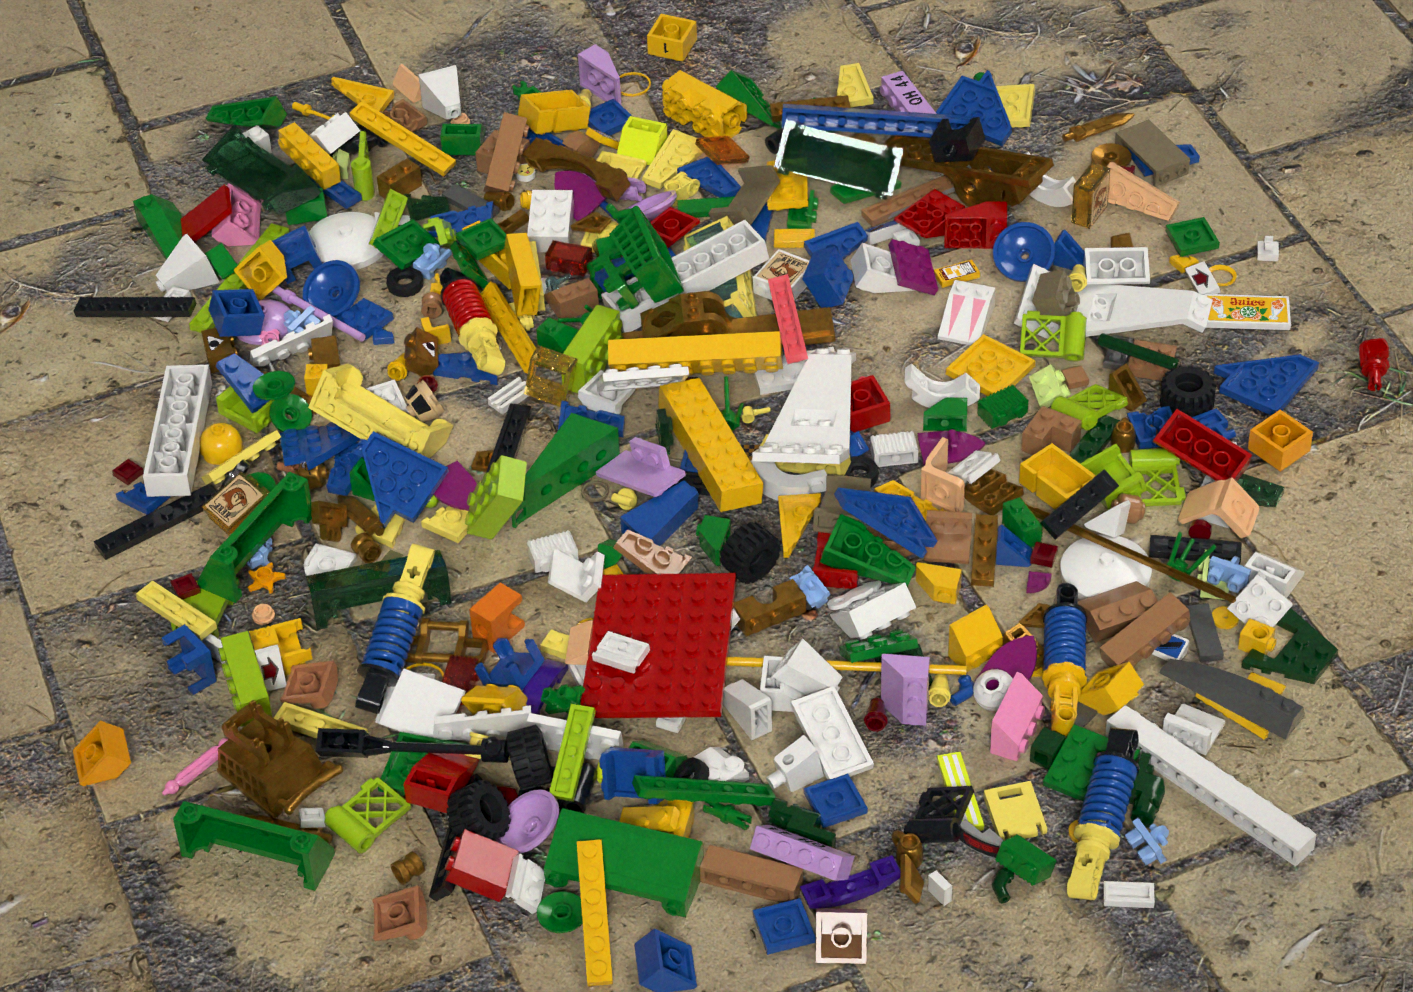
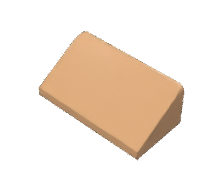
[393,64,421,103]
[565,620,593,665]

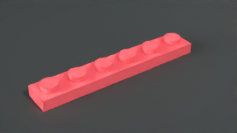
[768,274,808,364]

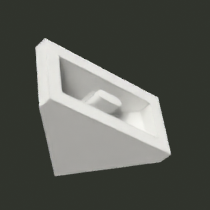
[1084,500,1131,538]

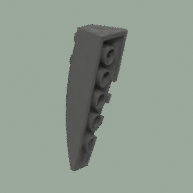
[1159,659,1305,740]

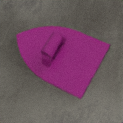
[554,171,606,221]
[917,429,985,466]
[433,461,477,511]
[975,635,1037,690]

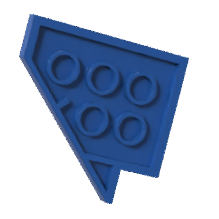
[936,70,1012,146]
[1214,354,1319,415]
[279,422,361,470]
[362,431,449,528]
[834,487,937,558]

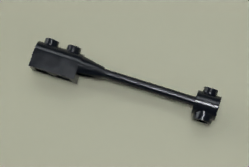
[315,728,509,763]

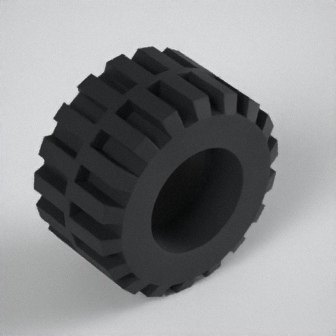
[1160,365,1216,417]
[720,522,781,584]
[506,725,552,790]
[447,780,511,841]

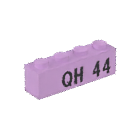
[880,71,937,114]
[750,825,855,881]

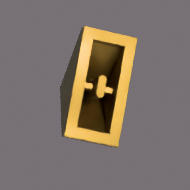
[1108,363,1147,412]

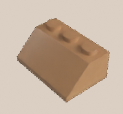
[1078,581,1158,643]

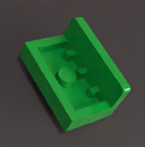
[787,190,818,229]

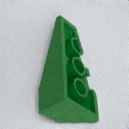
[133,194,182,260]

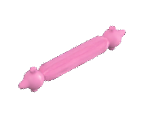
[162,738,229,796]

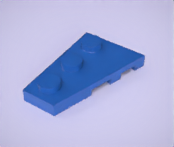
[677,155,741,197]
[428,201,494,237]
[804,222,868,259]
[433,352,498,385]
[326,443,357,496]

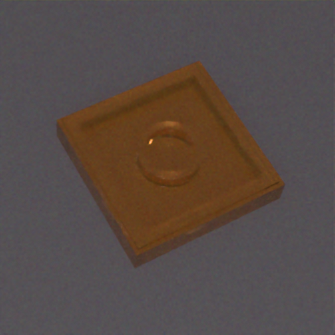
[695,136,750,165]

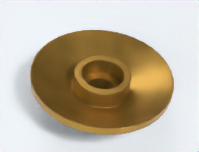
[1091,143,1132,170]

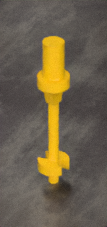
[292,102,334,120]

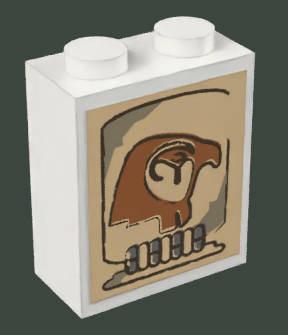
[753,249,809,301]

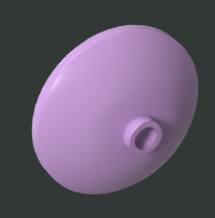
[626,190,677,222]
[236,299,291,345]
[496,790,559,854]

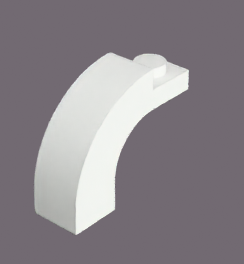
[1024,152,1084,207]
[904,364,980,408]
[750,460,827,501]

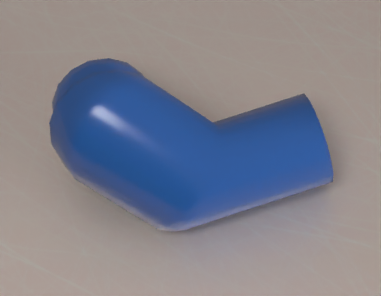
[950,674,974,706]

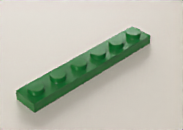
[632,775,776,806]

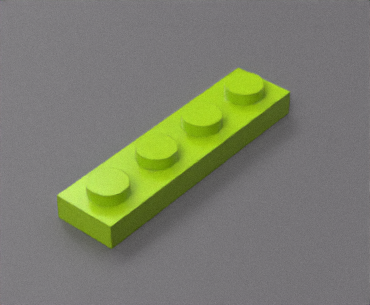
[369,189,408,248]
[549,704,596,802]

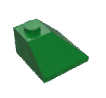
[536,317,580,358]

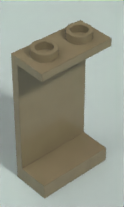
[1115,119,1190,187]
[708,165,780,229]
[813,474,871,533]

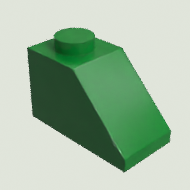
[923,397,967,432]
[696,515,731,566]

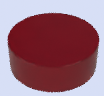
[1188,519,1212,539]

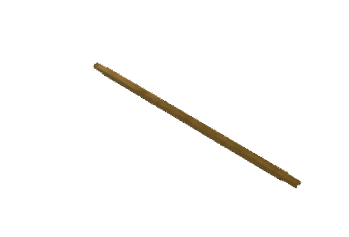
[1026,504,1236,603]

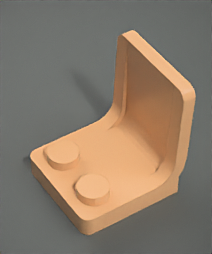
[921,437,965,512]
[1178,477,1259,538]

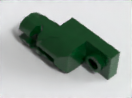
[1129,752,1165,828]
[768,798,836,849]

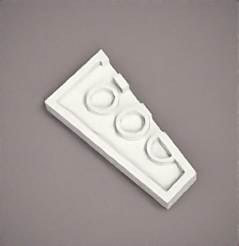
[250,314,333,367]
[433,705,531,741]

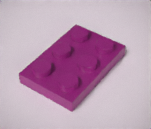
[888,239,938,296]

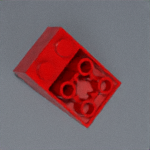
[894,189,965,238]
[944,201,1007,249]
[404,753,479,813]

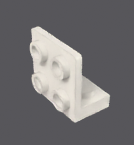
[548,549,605,602]
[1227,571,1293,627]
[1163,704,1225,755]

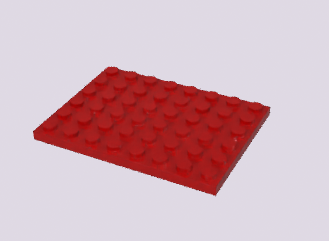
[580,573,737,718]

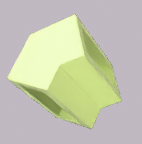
[332,148,350,179]

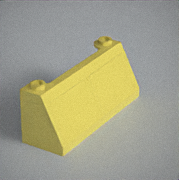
[308,364,454,458]

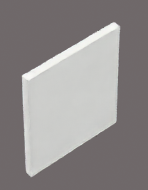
[378,669,466,738]

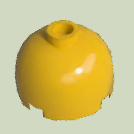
[200,423,244,465]

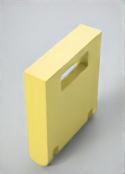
[596,151,647,179]
[983,781,1047,841]

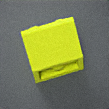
[617,116,668,165]

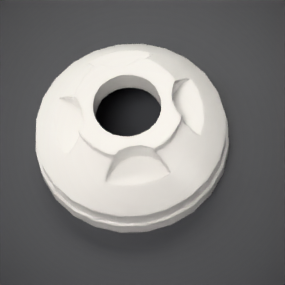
[973,669,1013,711]

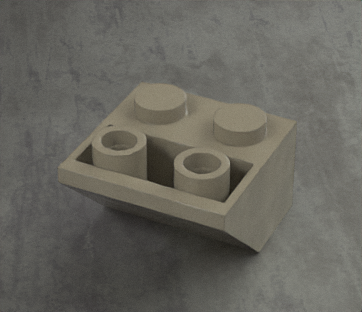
[1032,269,1080,325]

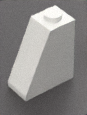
[772,639,843,695]
[723,679,772,740]

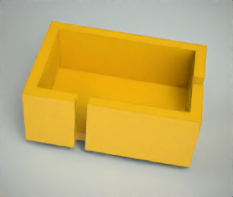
[517,90,591,135]
[1019,443,1096,510]

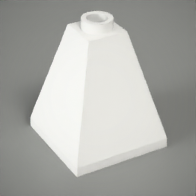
[418,65,461,120]
[155,234,219,292]

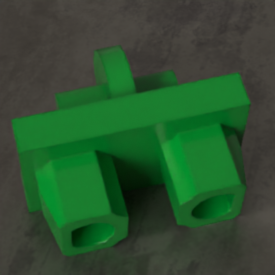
[541,684,585,714]

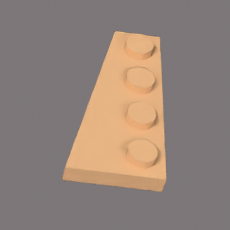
[1091,162,1180,221]

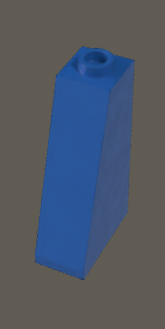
[620,480,699,546]

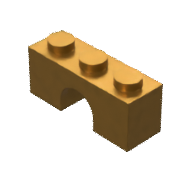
[734,579,806,637]

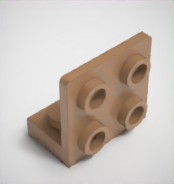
[924,510,972,564]

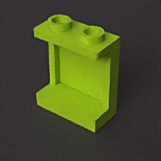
[216,386,274,433]
[1080,444,1147,510]
[171,581,234,638]

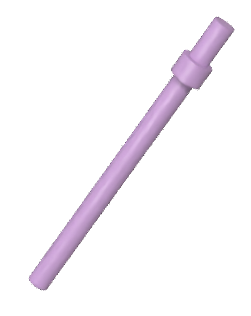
[272,286,366,342]

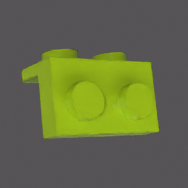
[423,217,457,248]

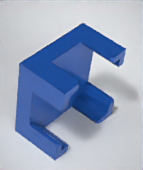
[272,225,323,284]
[161,624,217,695]
[474,638,545,691]

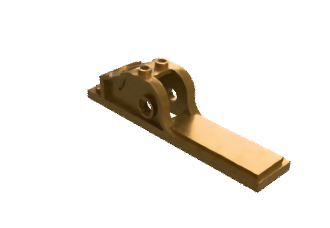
[872,135,1054,207]
[622,291,836,348]

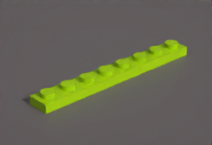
[189,223,290,333]

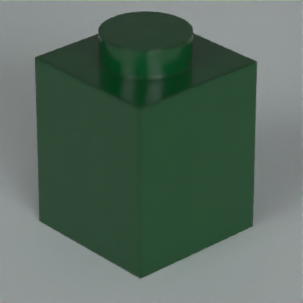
[1030,727,1065,770]

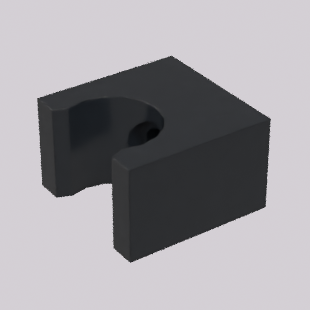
[929,117,985,162]

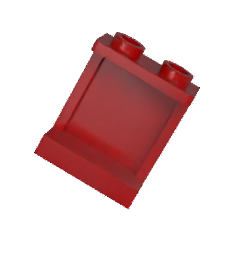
[812,532,859,589]

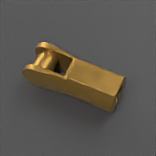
[497,210,529,234]

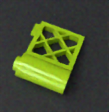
[351,131,375,201]
[1020,311,1087,361]
[1051,384,1128,430]
[1129,448,1186,507]
[324,777,411,853]

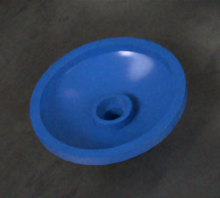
[993,222,1055,282]
[303,260,360,317]

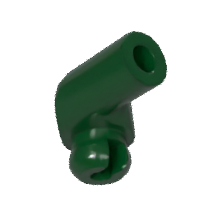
[992,868,1014,904]

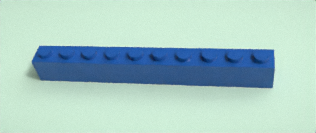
[781,104,982,137]

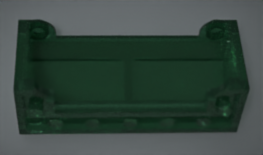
[774,120,904,200]
[202,125,321,216]
[306,550,452,630]

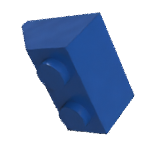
[634,928,697,992]

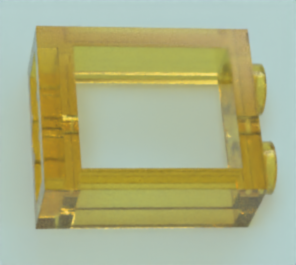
[524,345,578,407]

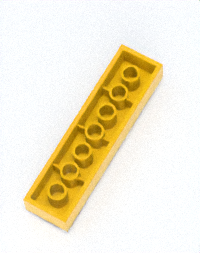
[608,331,783,376]
[658,378,763,512]

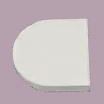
[304,543,357,586]

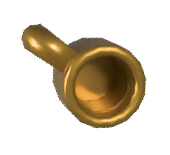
[1111,417,1136,453]
[891,830,923,868]

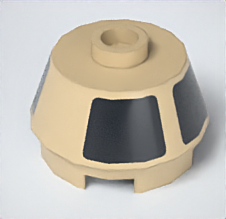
[404,380,445,422]

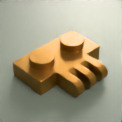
[311,501,348,542]

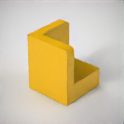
[420,317,451,345]

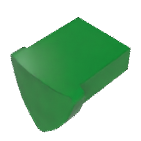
[598,539,623,569]

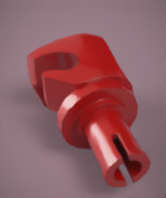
[1359,338,1390,391]

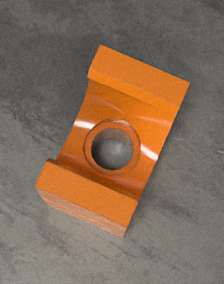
[469,582,525,653]

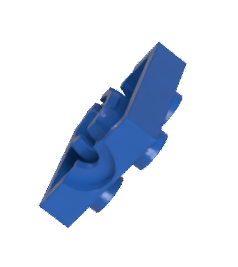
[1127,406,1172,449]

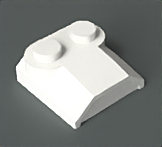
[578,370,636,415]
[688,747,749,782]

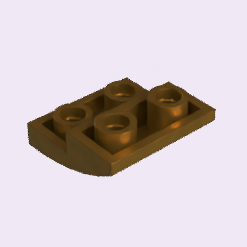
[964,469,1024,515]

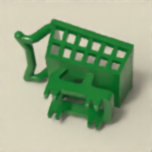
[591,203,684,311]

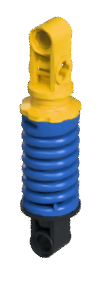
[1042,583,1087,736]

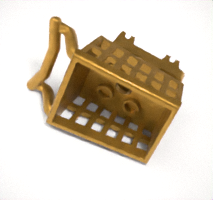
[217,700,344,818]

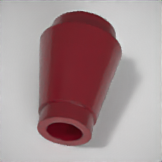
[864,698,888,732]

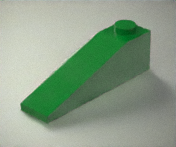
[716,70,782,129]
[206,96,287,129]
[820,514,916,587]

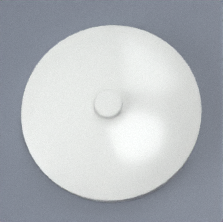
[309,212,384,270]
[1060,534,1152,600]

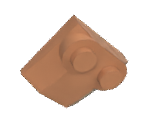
[280,661,338,709]
[372,885,427,941]

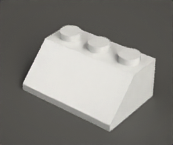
[1083,247,1150,285]
[830,583,916,640]

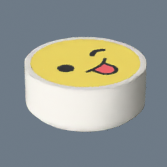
[516,164,536,182]

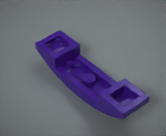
[522,659,569,715]
[800,855,901,909]

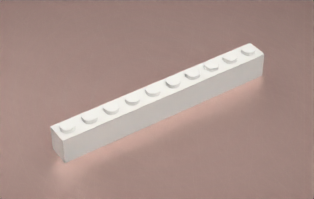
[1105,705,1316,867]

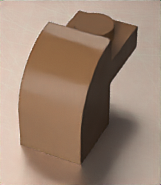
[562,131,601,171]

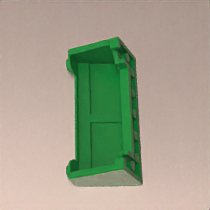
[197,472,312,603]
[173,801,335,891]
[544,808,704,918]

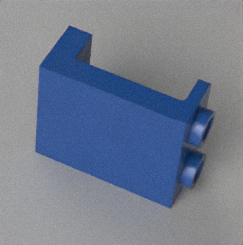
[599,747,666,804]

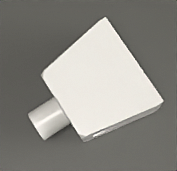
[766,735,824,792]

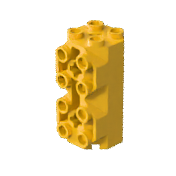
[662,70,747,141]

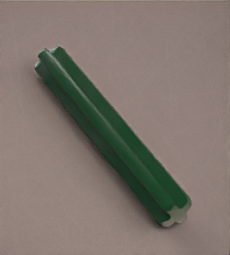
[1098,333,1179,370]

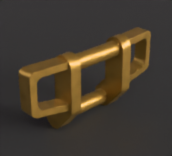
[405,618,488,666]

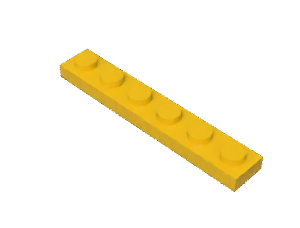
[349,101,456,177]
[480,281,543,375]
[577,840,613,986]

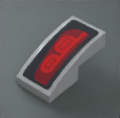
[959,819,1003,859]

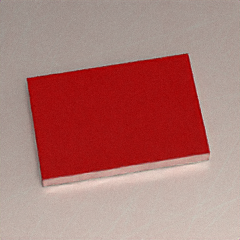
[181,184,232,243]

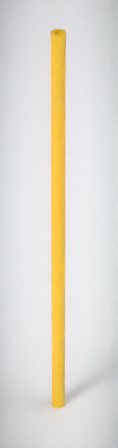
[727,657,967,675]

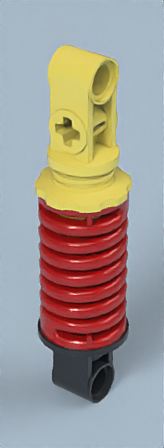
[440,267,505,376]

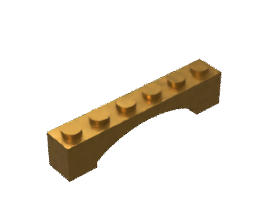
[522,137,631,202]

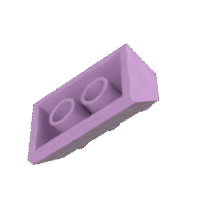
[881,654,930,726]

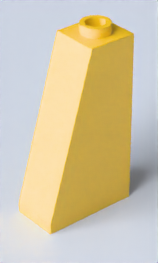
[504,233,541,316]

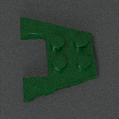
[1241,608,1338,684]

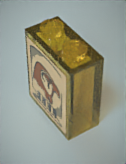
[1071,162,1110,229]
[202,472,270,536]

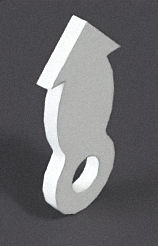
[827,581,882,610]

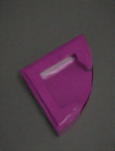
[1026,571,1052,593]

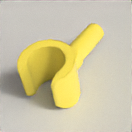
[742,406,771,423]

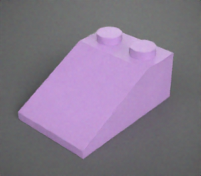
[578,44,621,105]

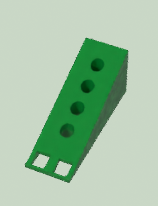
[511,413,620,528]

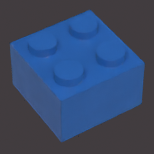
[802,247,854,308]
[209,289,265,337]

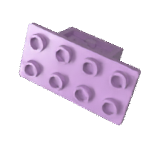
[596,437,686,497]

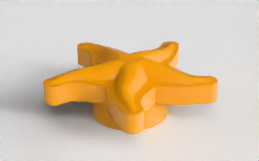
[248,562,286,594]

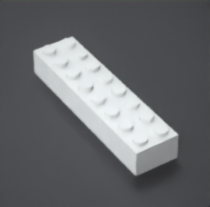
[601,220,769,333]
[143,365,212,497]

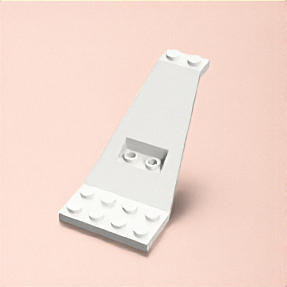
[1014,264,1213,341]
[752,348,856,464]

